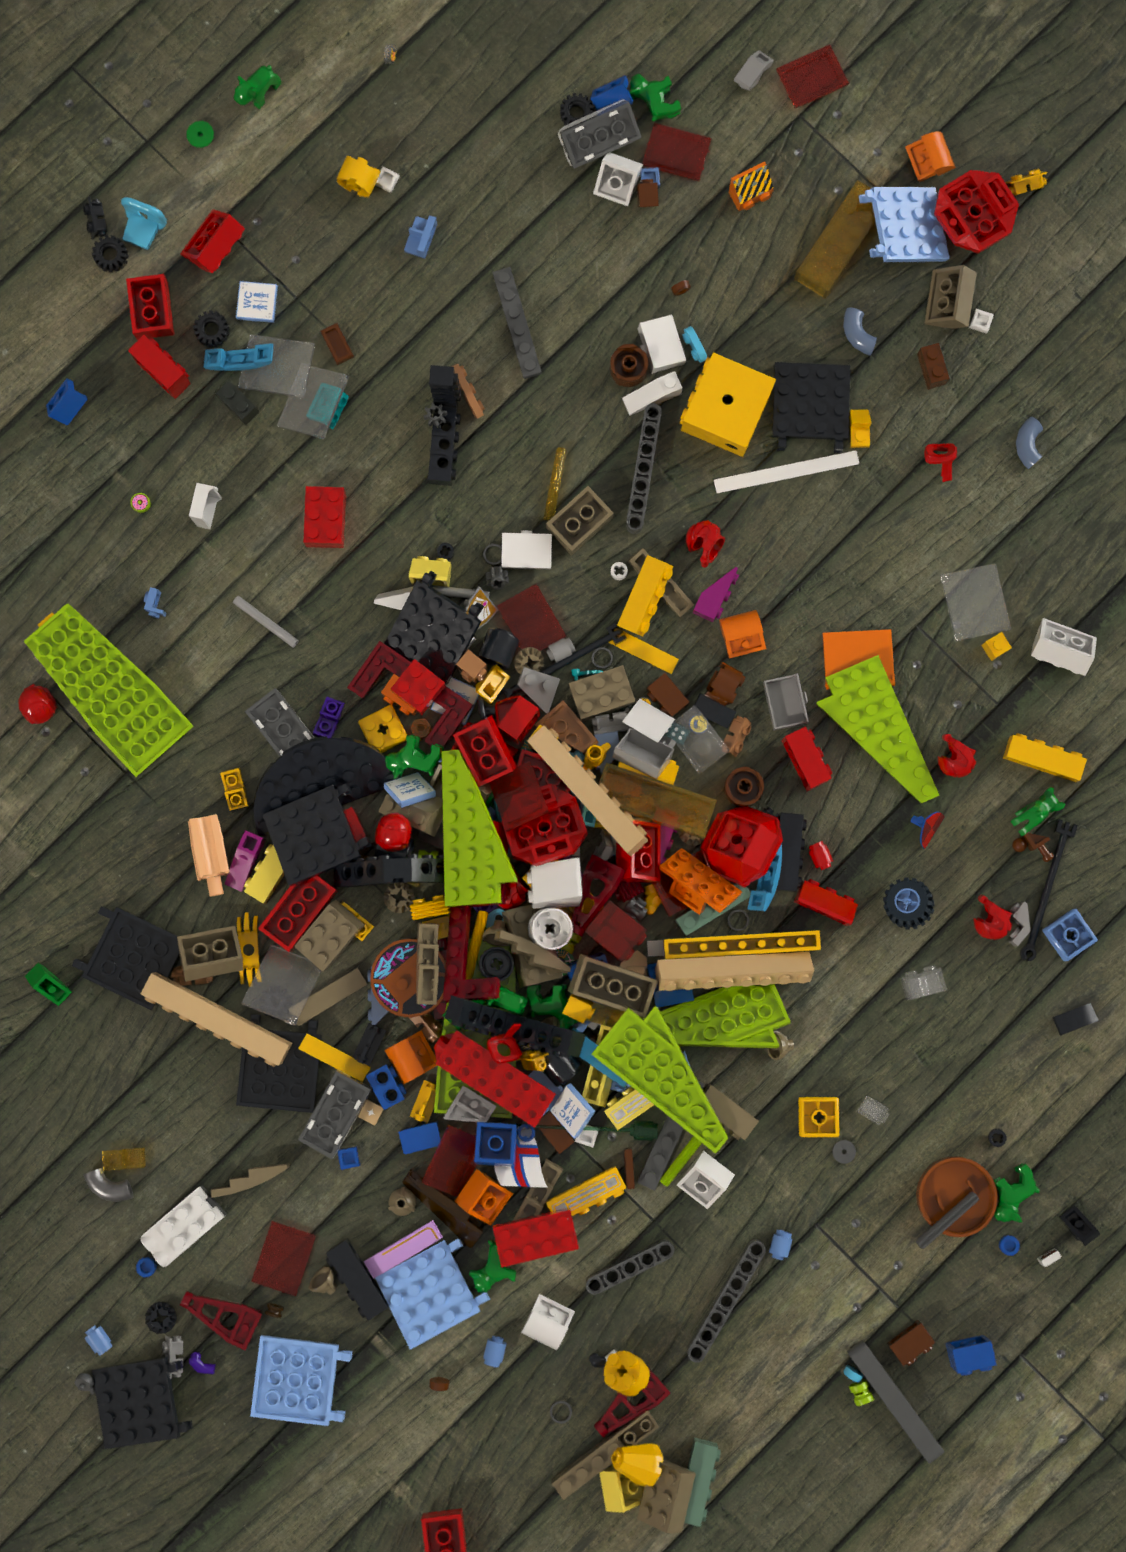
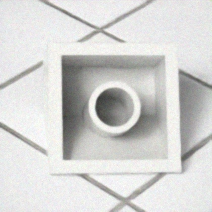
[593,153,643,206]
[677,1151,734,1209]

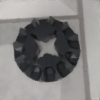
[145,1302,177,1334]

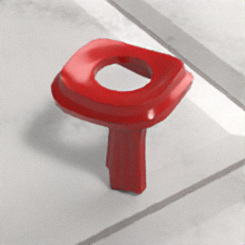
[924,443,957,482]
[487,1023,522,1063]

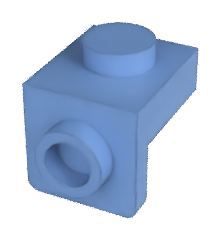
[144,587,166,618]

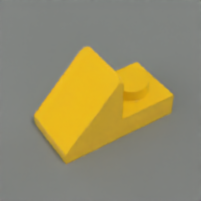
[849,410,871,448]
[476,664,510,704]

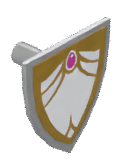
[464,586,498,629]

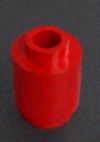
[809,841,834,871]

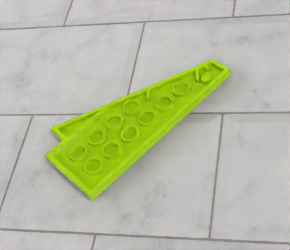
[816,655,940,803]
[442,750,517,907]
[642,984,791,1048]
[591,1005,728,1154]

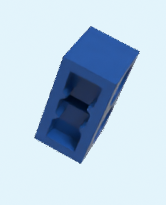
[366,1064,407,1110]

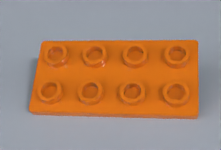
[659,848,742,915]

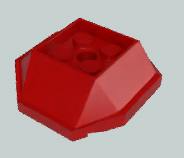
[934,170,1019,254]
[502,784,588,866]
[700,806,783,888]

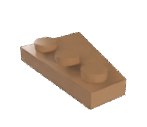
[450,364,485,419]
[535,700,599,755]

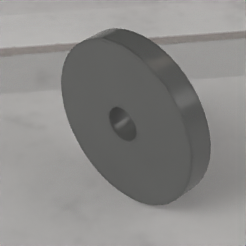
[832,1140,856,1164]

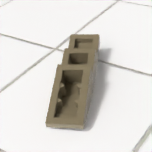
[416,923,439,1005]
[494,930,571,974]
[288,968,367,1027]
[513,1159,563,1221]
[211,1163,290,1198]

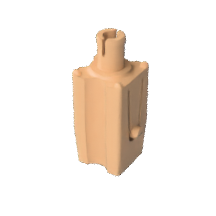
[188,814,229,897]

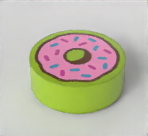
[131,493,151,513]

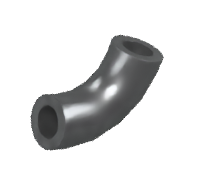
[84,1168,134,1202]

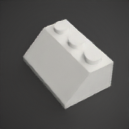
[1031,618,1097,676]

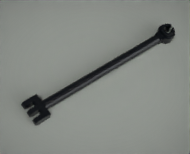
[495,622,627,702]
[1020,819,1078,961]

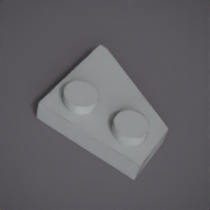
[517,667,560,713]
[593,829,614,880]
[443,1086,496,1123]

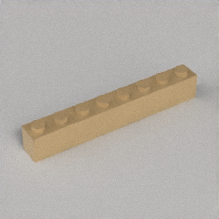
[527,725,649,856]
[655,952,814,991]
[141,972,292,1067]

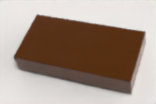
[320,323,354,365]
[537,1111,575,1154]
[624,1148,635,1189]

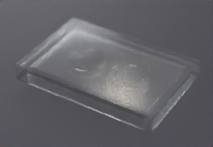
[668,705,730,774]

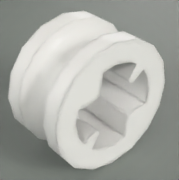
[611,562,628,581]

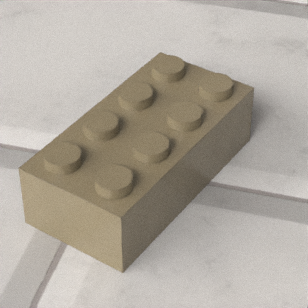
[501,904,563,988]
[568,954,658,1018]

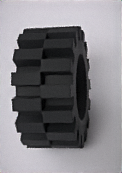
[560,93,594,126]
[92,235,128,273]
[194,310,230,348]

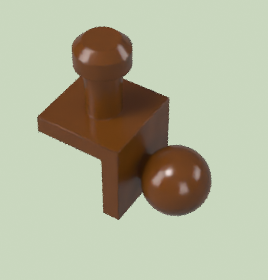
[1012,833,1054,862]

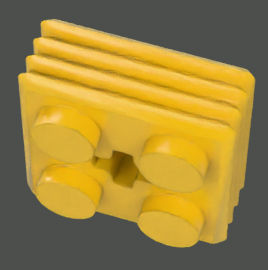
[358,705,407,753]
[410,895,450,920]
[798,1097,839,1137]

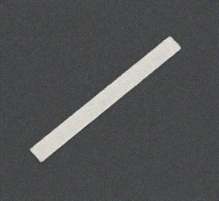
[714,451,859,493]

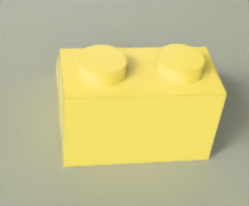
[409,556,452,587]
[599,1466,645,1513]

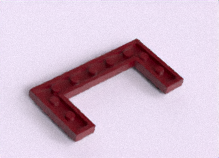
[347,641,474,748]
[443,883,507,1002]

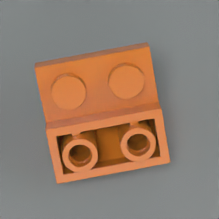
[905,132,956,182]
[719,610,766,659]
[385,1031,438,1084]

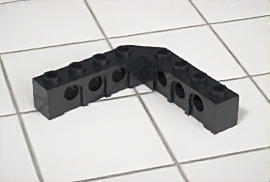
[428,365,461,486]
[334,854,444,888]
[444,995,586,1059]

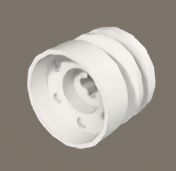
[528,908,573,950]

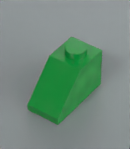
[25,962,72,1006]

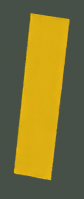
[608,628,679,674]
[298,1034,371,1082]

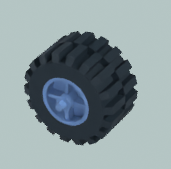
[883,877,935,930]

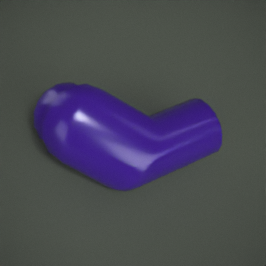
[189,1352,216,1375]

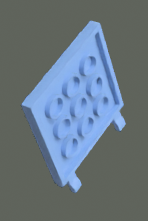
[859,187,950,262]
[375,1239,490,1350]
[250,1335,353,1426]

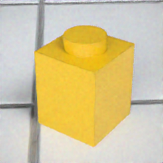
[981,632,1012,661]
[563,994,595,1024]

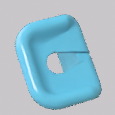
[121,197,167,250]

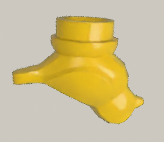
[583,743,611,770]
[644,882,674,915]

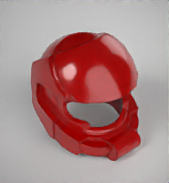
[686,520,725,568]
[18,684,58,724]
[938,733,976,778]
[375,813,411,852]
[498,863,529,910]
[973,895,1012,940]

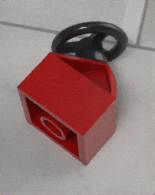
[478,695,540,746]

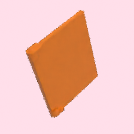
[822,629,895,690]

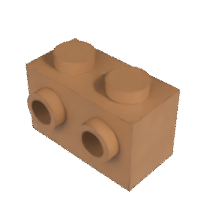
[456,649,488,684]

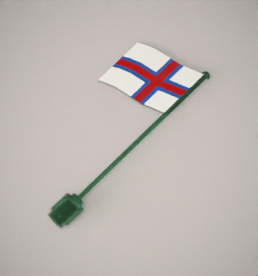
[494,1120,658,1188]

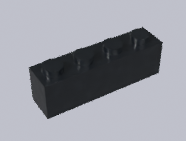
[776,812,807,892]
[326,1238,389,1321]

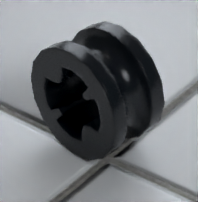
[437,543,454,561]
[988,1129,1007,1147]

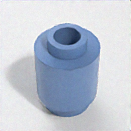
[769,1229,793,1260]
[84,1325,112,1356]
[483,1336,507,1367]

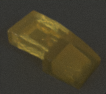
[586,1002,625,1027]
[102,1147,146,1171]

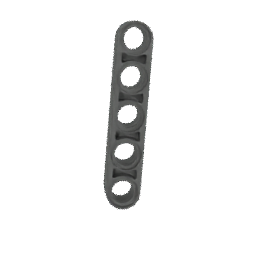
[586,1239,674,1295]

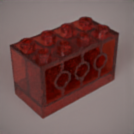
[585,900,647,962]

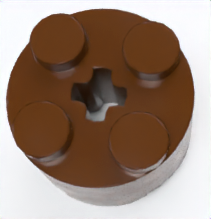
[610,344,648,387]
[704,662,746,706]
[724,767,764,807]

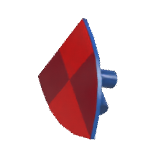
[911,812,945,849]

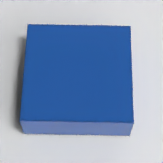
[338,1146,361,1170]

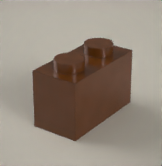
[637,179,659,207]
[917,343,950,389]
[647,673,689,718]
[887,1320,935,1366]

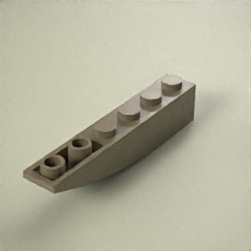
[551,1410,659,1500]

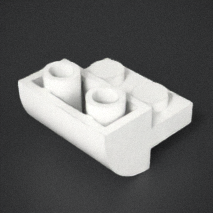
[521,1294,575,1350]

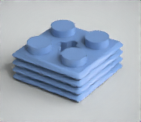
[1042,909,1098,961]

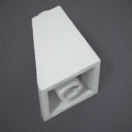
[527,858,582,909]

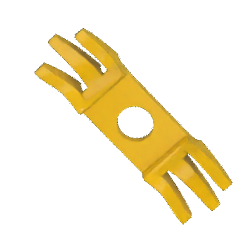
[237,912,262,988]

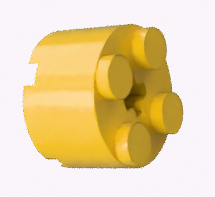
[336,156,381,197]
[604,1351,650,1396]

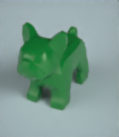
[234,65,281,109]
[629,74,681,122]
[385,734,444,779]
[1011,787,1066,836]
[527,984,579,1029]
[482,985,528,1016]
[993,1163,1040,1223]
[469,1240,516,1293]

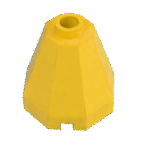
[611,1443,663,1486]

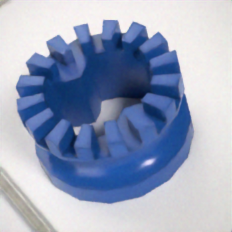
[518,1124,535,1142]

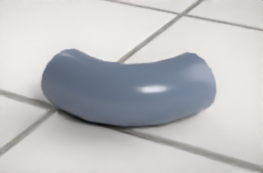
[843,308,877,356]
[1016,417,1043,469]

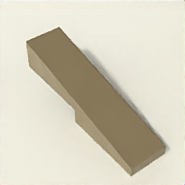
[627,548,694,617]

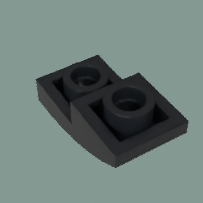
[691,693,736,729]
[1052,1003,1099,1036]

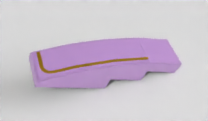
[364,1220,443,1279]

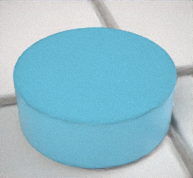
[843,1365,864,1383]

